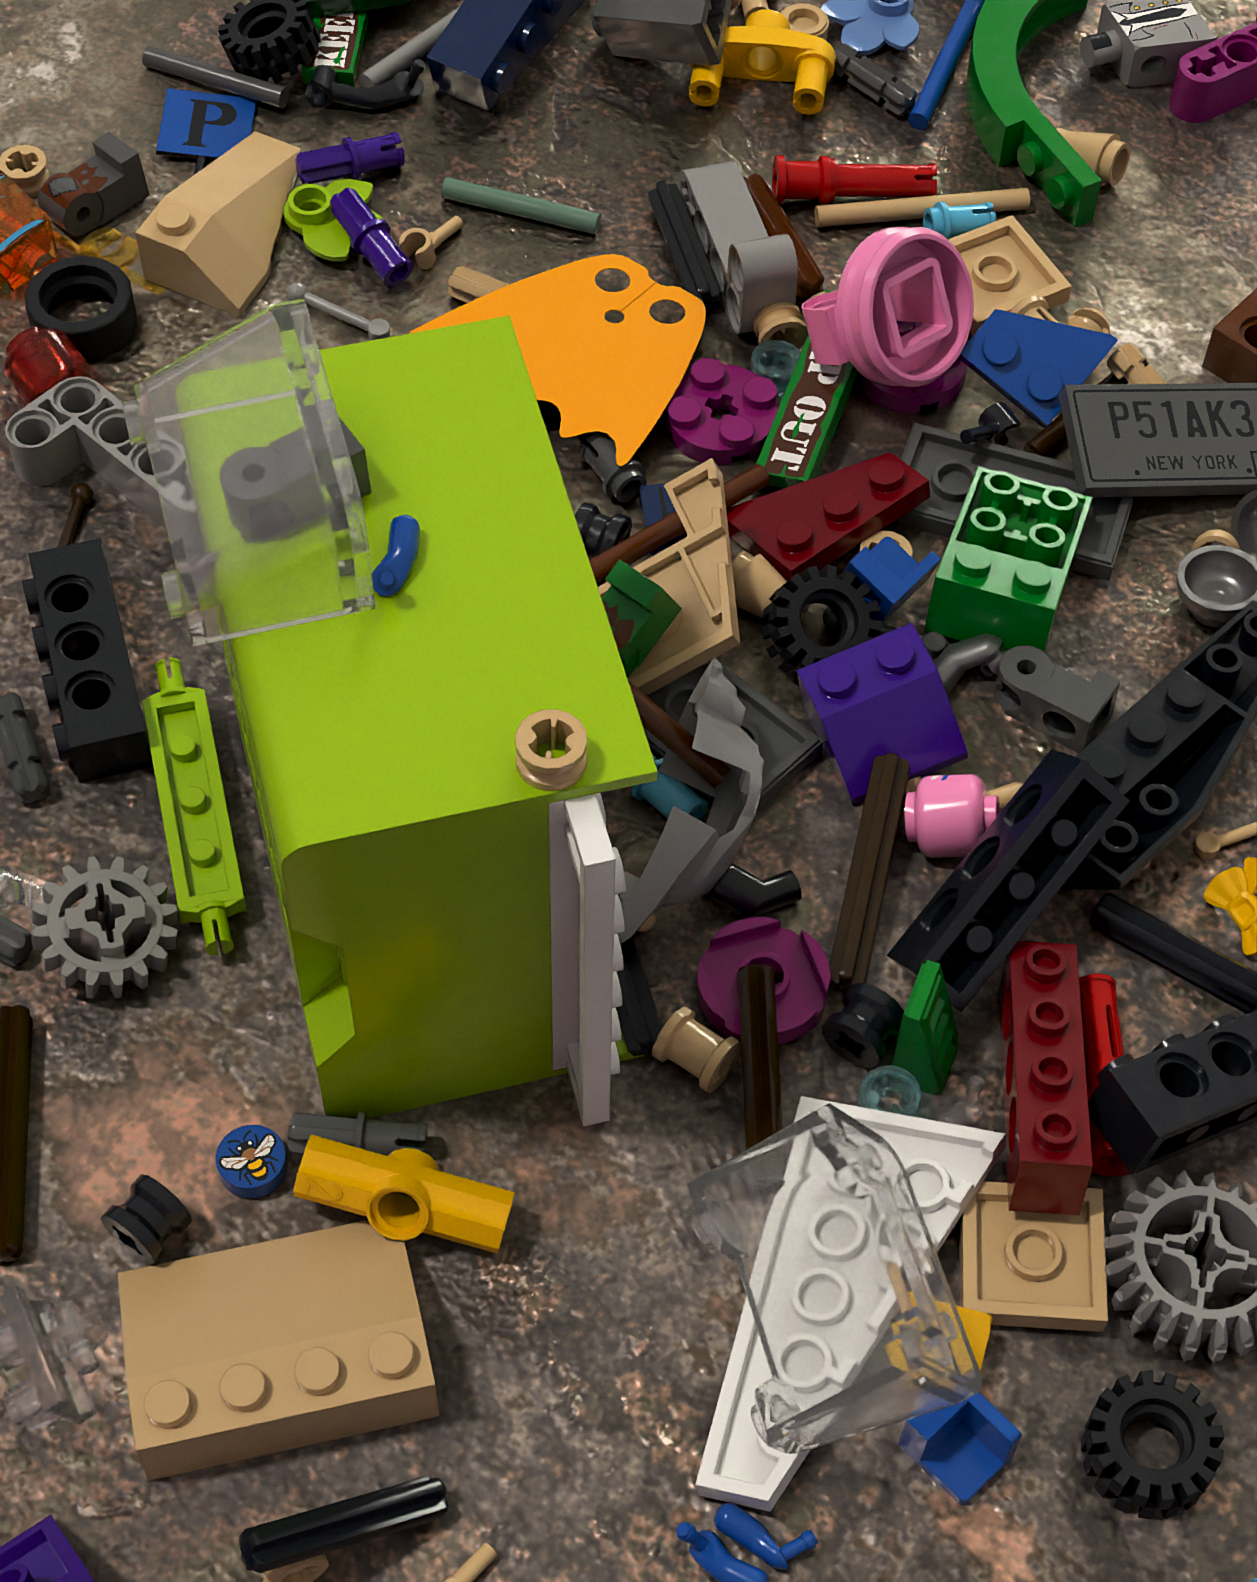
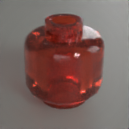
[3,326,91,405]

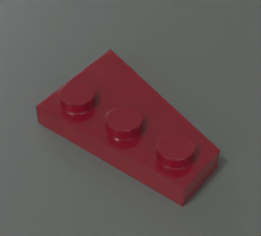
[726,452,930,581]

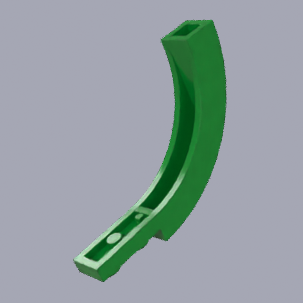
[966,0,1102,227]

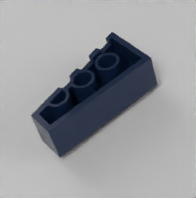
[426,0,586,111]

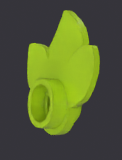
[284,179,390,261]

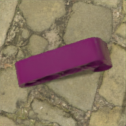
[1169,17,1257,123]

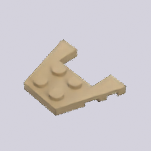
[598,458,740,696]

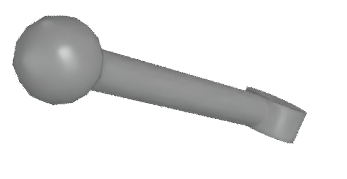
[287,282,390,340]

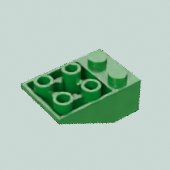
[924,466,1093,653]

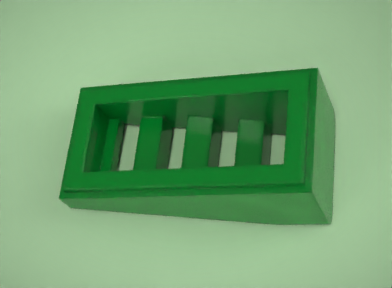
[890,960,959,1096]

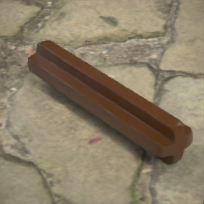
[743,173,825,300]

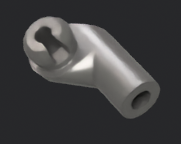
[934,633,1007,695]

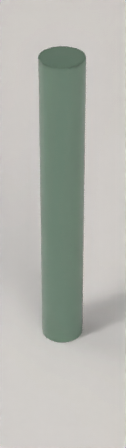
[441,177,601,235]

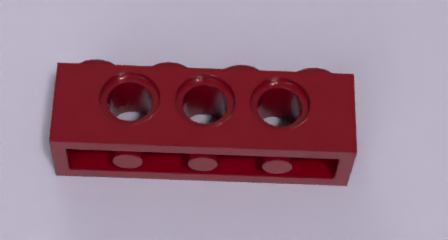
[999,941,1093,1216]

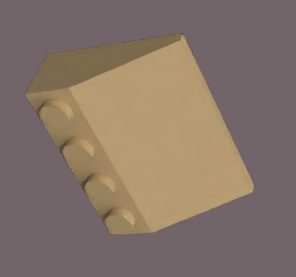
[118,1220,439,1481]

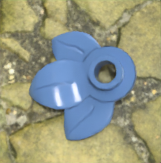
[820,0,919,56]

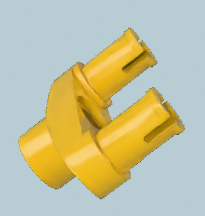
[689,9,836,115]

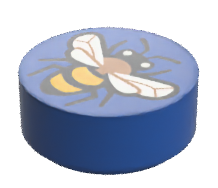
[216,1125,288,1198]

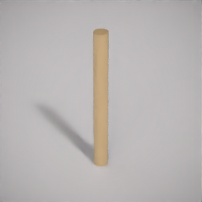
[815,188,1030,228]

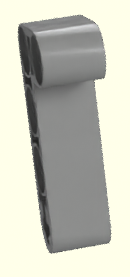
[679,161,798,335]
[5,376,202,548]

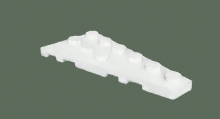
[695,1096,1006,1512]

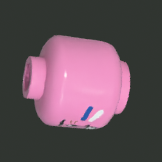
[905,774,1000,858]

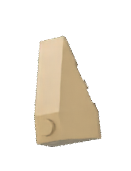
[135,131,302,317]

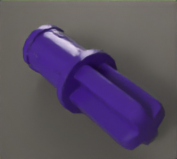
[295,132,405,184]
[330,188,414,287]

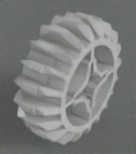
[1104,1170,1257,1364]

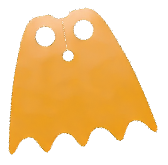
[409,254,706,467]

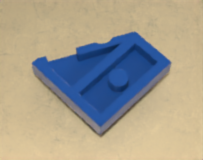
[958,309,1118,428]

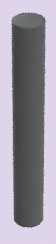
[142,46,289,108]

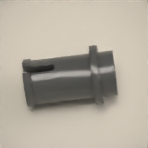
[579,432,646,503]

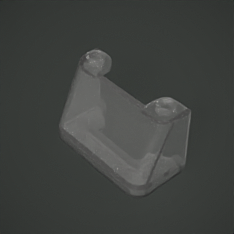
[122,298,375,646]
[687,1103,982,1454]

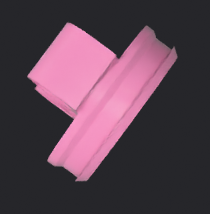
[801,227,974,387]

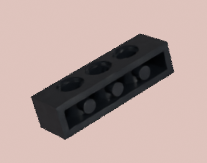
[22,538,153,783]
[887,749,1130,1012]
[1088,1007,1257,1175]

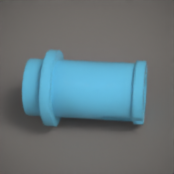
[923,201,996,239]
[631,755,708,820]

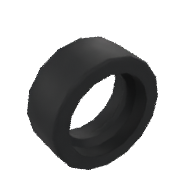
[24,256,138,363]

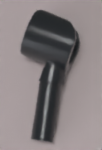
[960,402,1021,446]

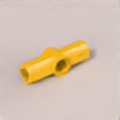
[293,1134,515,1254]

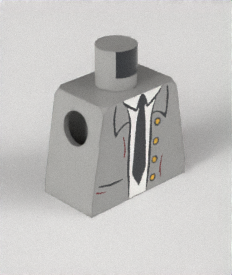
[1080,0,1216,88]

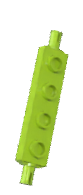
[142,657,247,956]

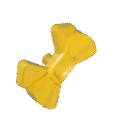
[1203,857,1257,956]

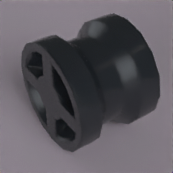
[575,502,632,560]
[822,983,904,1068]
[101,1174,193,1265]

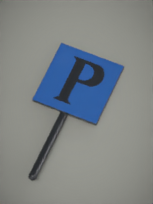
[156,88,257,175]

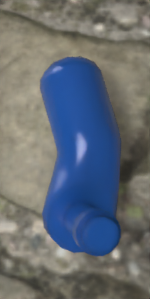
[370,515,420,596]
[714,1503,818,1570]
[676,1522,768,1582]

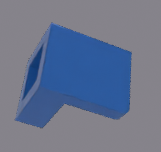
[843,537,941,624]
[898,1371,1022,1505]

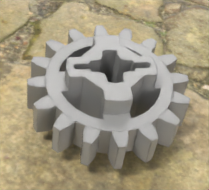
[32,856,178,998]

